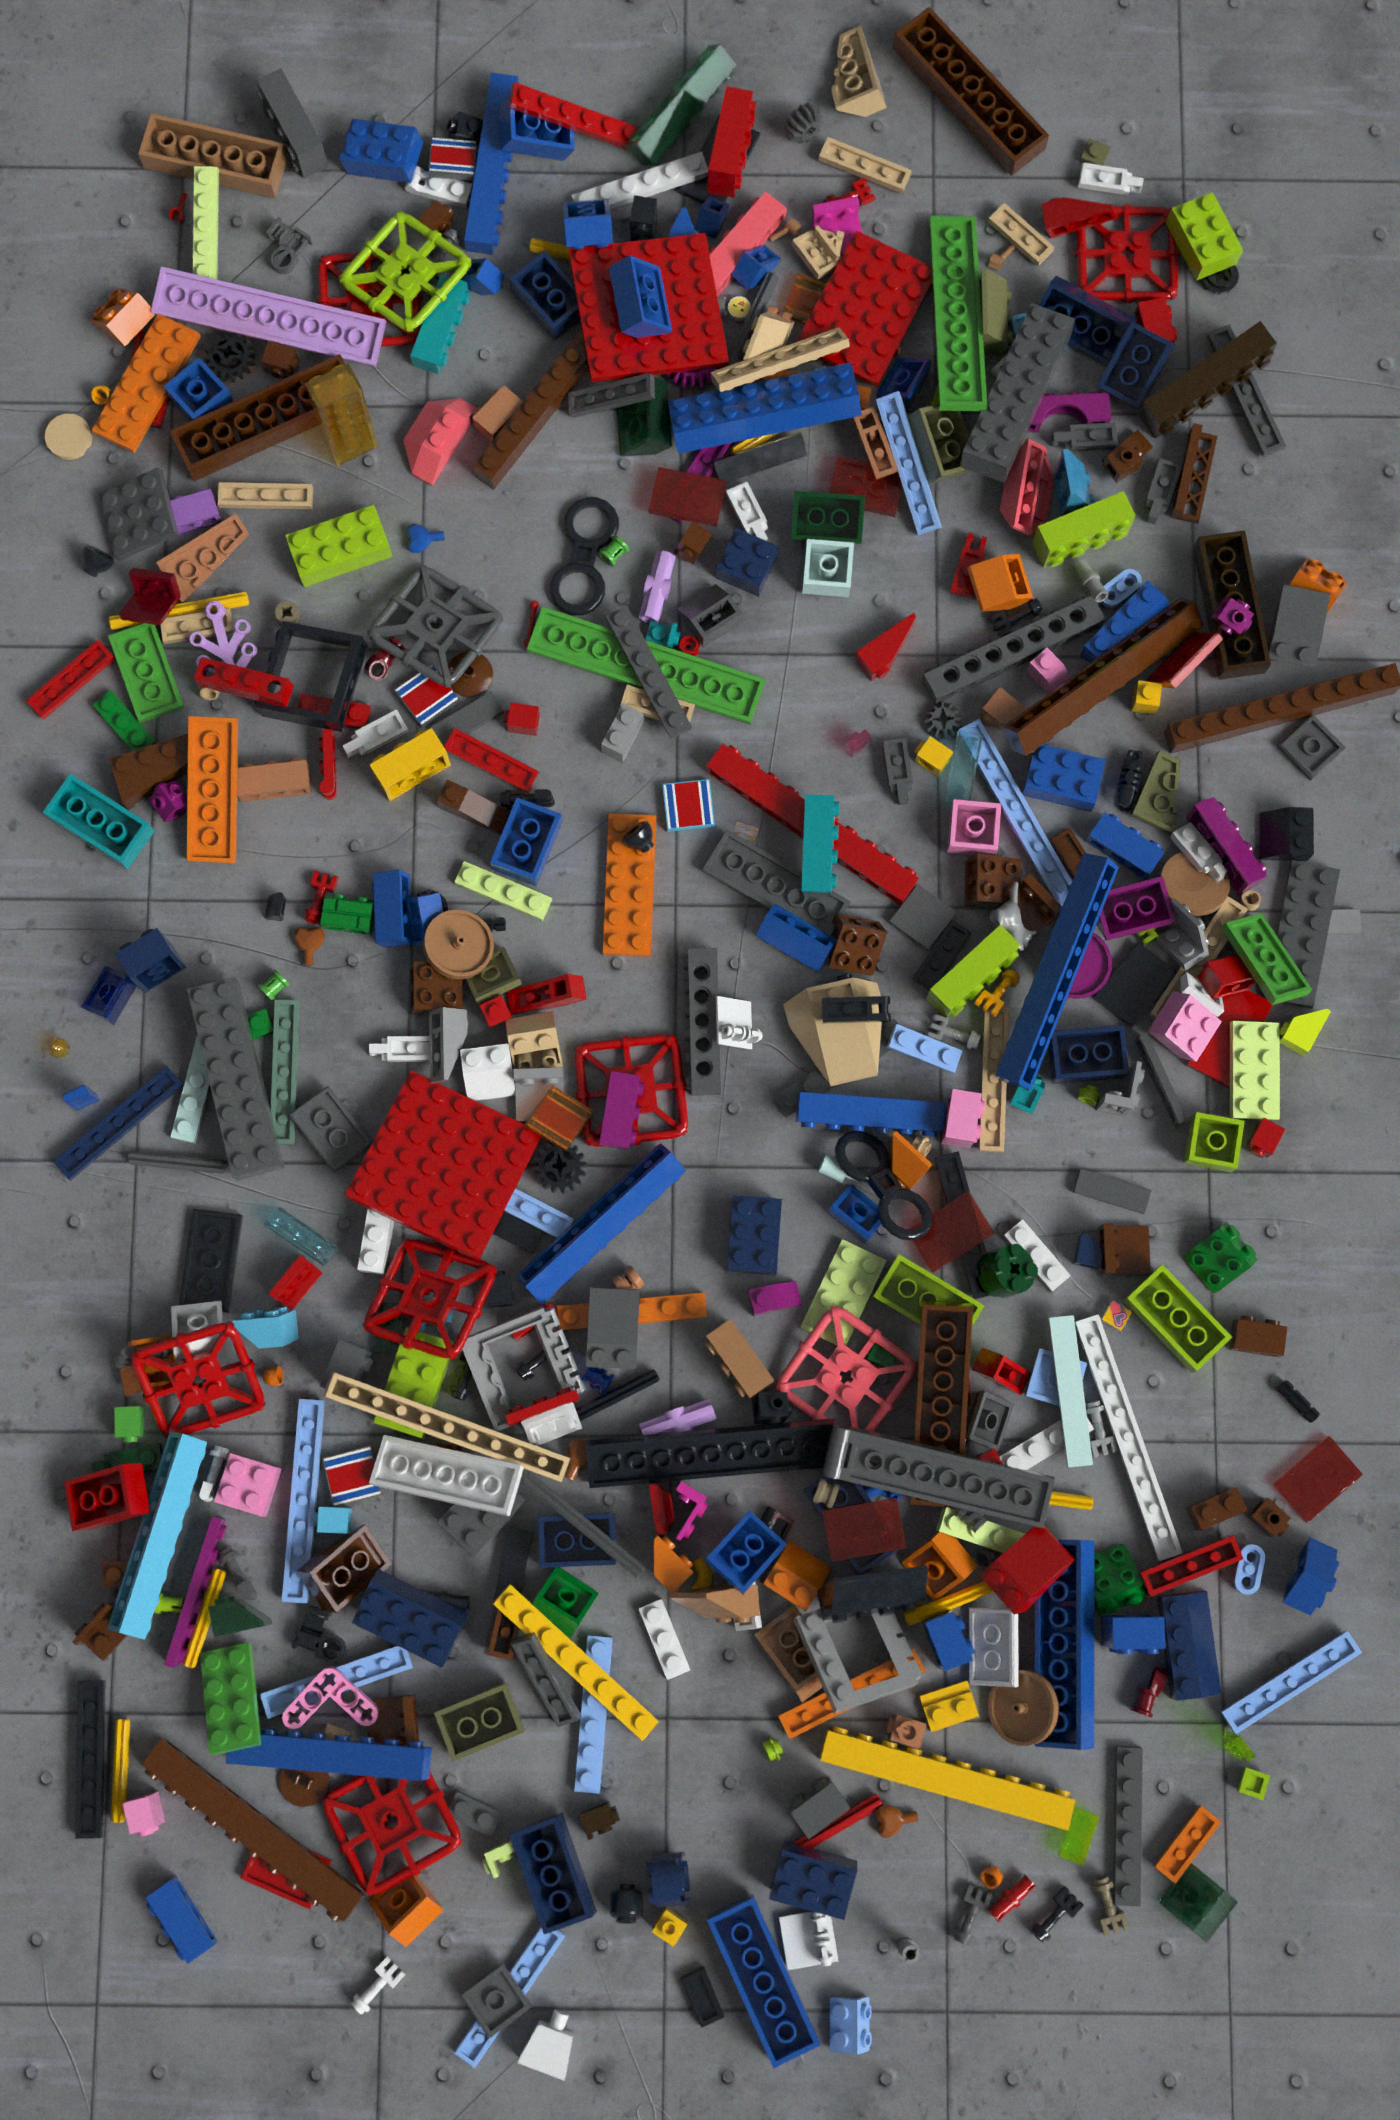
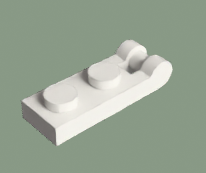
[405,166,473,208]

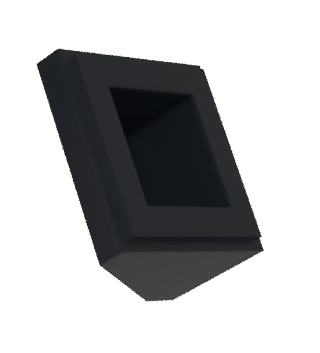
[265,892,287,921]
[760,1506,794,1541]

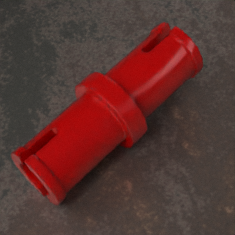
[988,1874,1036,1923]

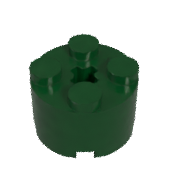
[978,1243,1038,1298]

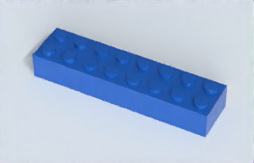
[668,363,862,454]
[1035,1539,1094,1750]

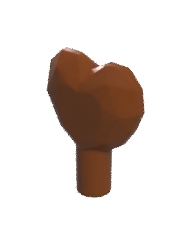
[293,927,325,966]
[565,1438,587,1481]
[876,1805,918,1838]

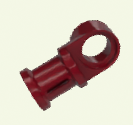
[364,636,406,681]
[1130,1666,1168,1718]

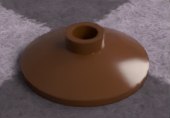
[448,651,493,697]

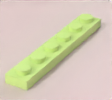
[193,166,219,279]

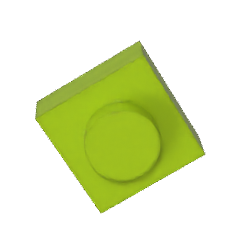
[1237,1766,1270,1800]

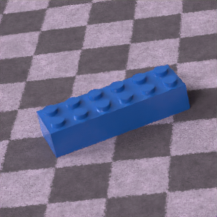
[707,1893,820,2069]

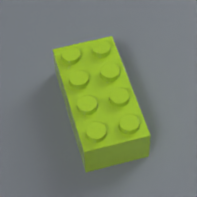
[1032,491,1136,568]
[285,505,393,587]
[926,924,1021,1018]
[873,1254,985,1326]
[1122,1264,1232,1373]
[374,1327,454,1439]

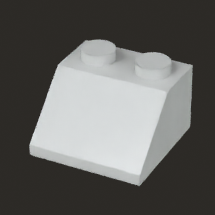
[460,1043,516,1101]
[171,1301,223,1361]

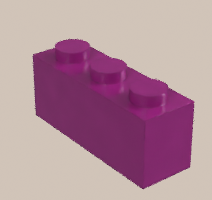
[599,1071,645,1150]

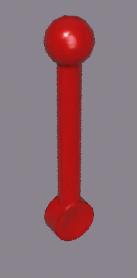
[524,601,539,648]

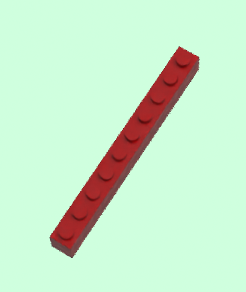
[706,744,919,906]

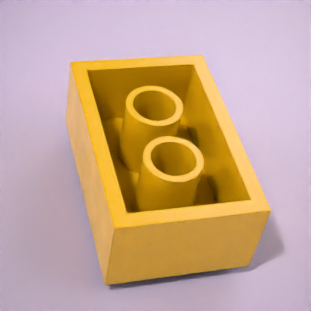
[370,728,451,801]

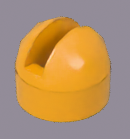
[91,385,112,405]

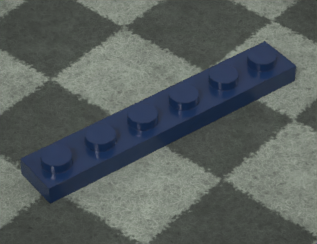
[53,1066,184,1181]

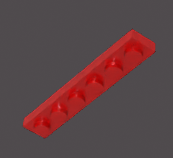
[508,82,641,152]

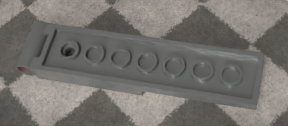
[822,1424,1055,1528]

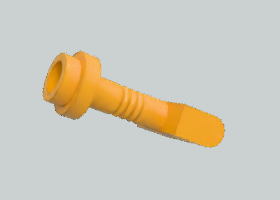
[975,969,1020,1017]

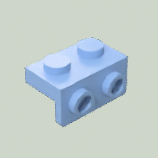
[830,1996,872,2055]

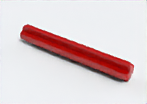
[792,1794,883,1848]

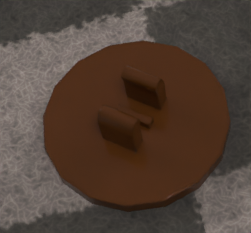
[279,1769,330,1807]

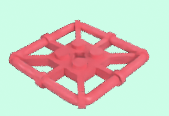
[775,1305,918,1432]

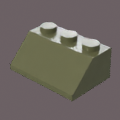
[979,269,1012,355]

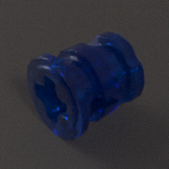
[582,1367,615,1395]

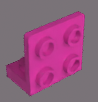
[811,196,862,256]
[676,1481,709,1541]

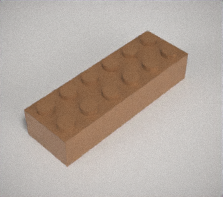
[138,113,288,199]

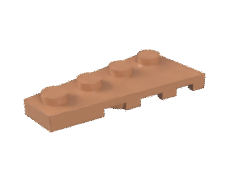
[156,513,249,603]

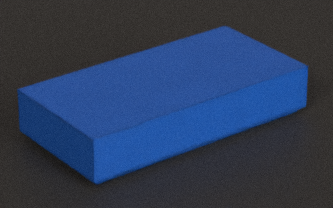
[63,1085,100,1111]

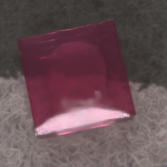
[846,729,871,758]

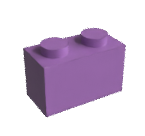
[170,489,222,536]

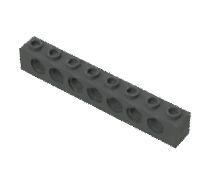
[922,595,1105,704]

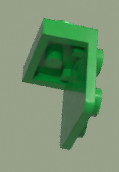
[1185,1221,1258,1293]
[1094,1544,1146,1616]

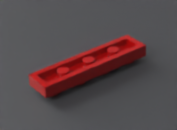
[26,640,115,720]
[444,728,539,794]

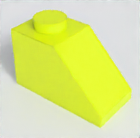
[1280,1009,1331,1056]

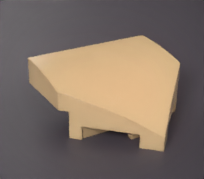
[791,225,844,280]

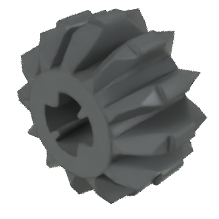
[784,103,824,144]

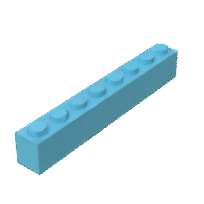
[107,1432,207,1640]

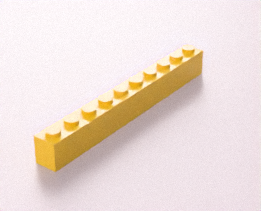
[819,1726,1076,1830]

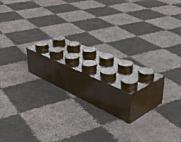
[1139,321,1277,439]
[1193,530,1271,680]

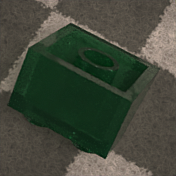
[208,1596,272,1637]
[1158,1863,1238,1943]

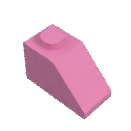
[1026,648,1071,694]

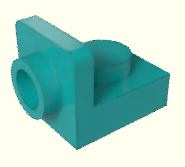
[645,621,681,649]
[1010,1075,1045,1114]

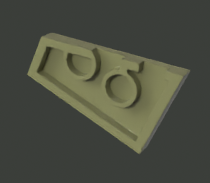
[1130,750,1181,835]

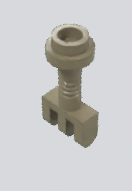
[1092,1875,1129,1936]

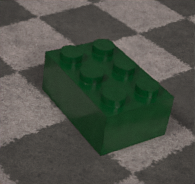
[791,491,865,544]

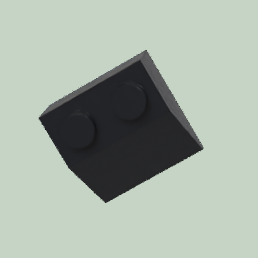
[1259,807,1314,861]

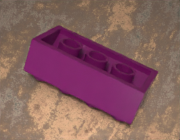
[1186,797,1267,896]

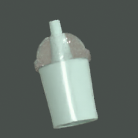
[818,1154,862,1185]

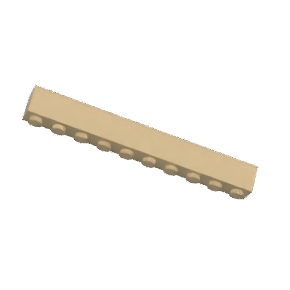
[322,1372,570,1482]

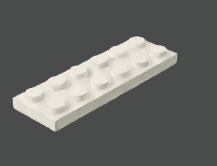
[369,1435,524,1516]

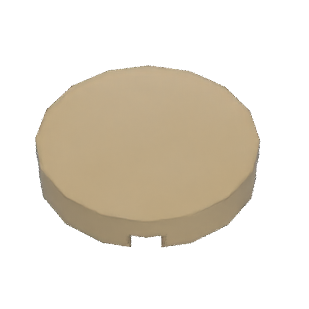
[45,414,93,460]

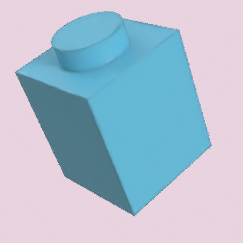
[313,1507,352,1534]

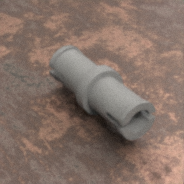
[1073,559,1108,603]
[898,1937,919,1963]

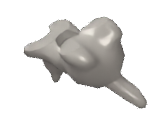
[989,882,1037,952]

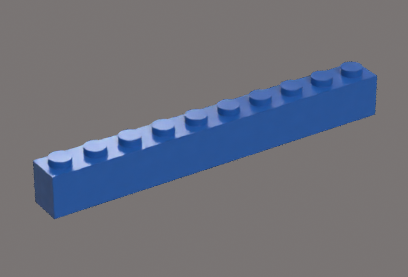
[995,853,1119,1090]

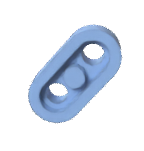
[1100,569,1142,608]
[1233,1544,1265,1595]

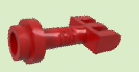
[823,178,876,206]
[304,870,338,924]

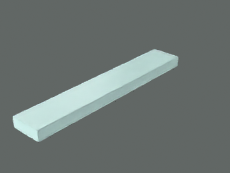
[1048,1315,1093,1468]

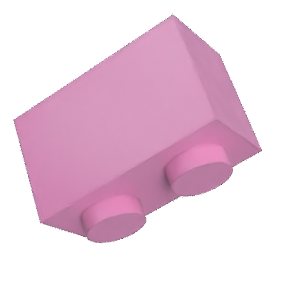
[123,1791,165,1837]

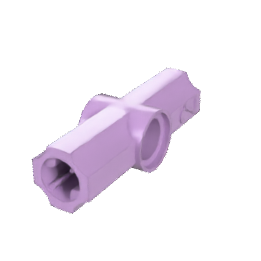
[639,551,676,624]
[639,1399,716,1435]

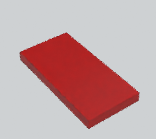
[1186,990,1273,1088]

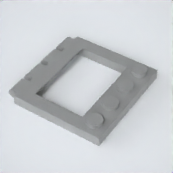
[463,1306,586,1432]
[793,1609,923,1714]

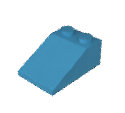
[1053,449,1094,517]

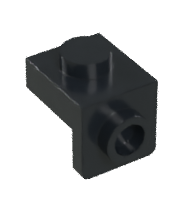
[446,111,483,145]

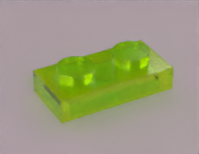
[1221,1731,1256,1762]
[1058,1806,1100,1866]

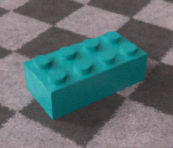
[42,774,155,870]

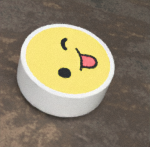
[728,296,751,322]

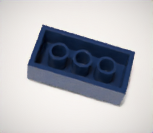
[803,1476,901,1575]
[352,1569,469,1668]

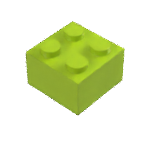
[1183,1112,1245,1173]

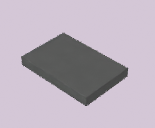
[289,1086,372,1174]

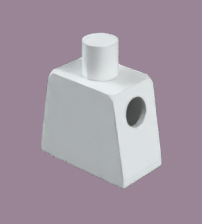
[518,2010,573,2081]

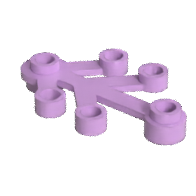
[190,601,257,673]

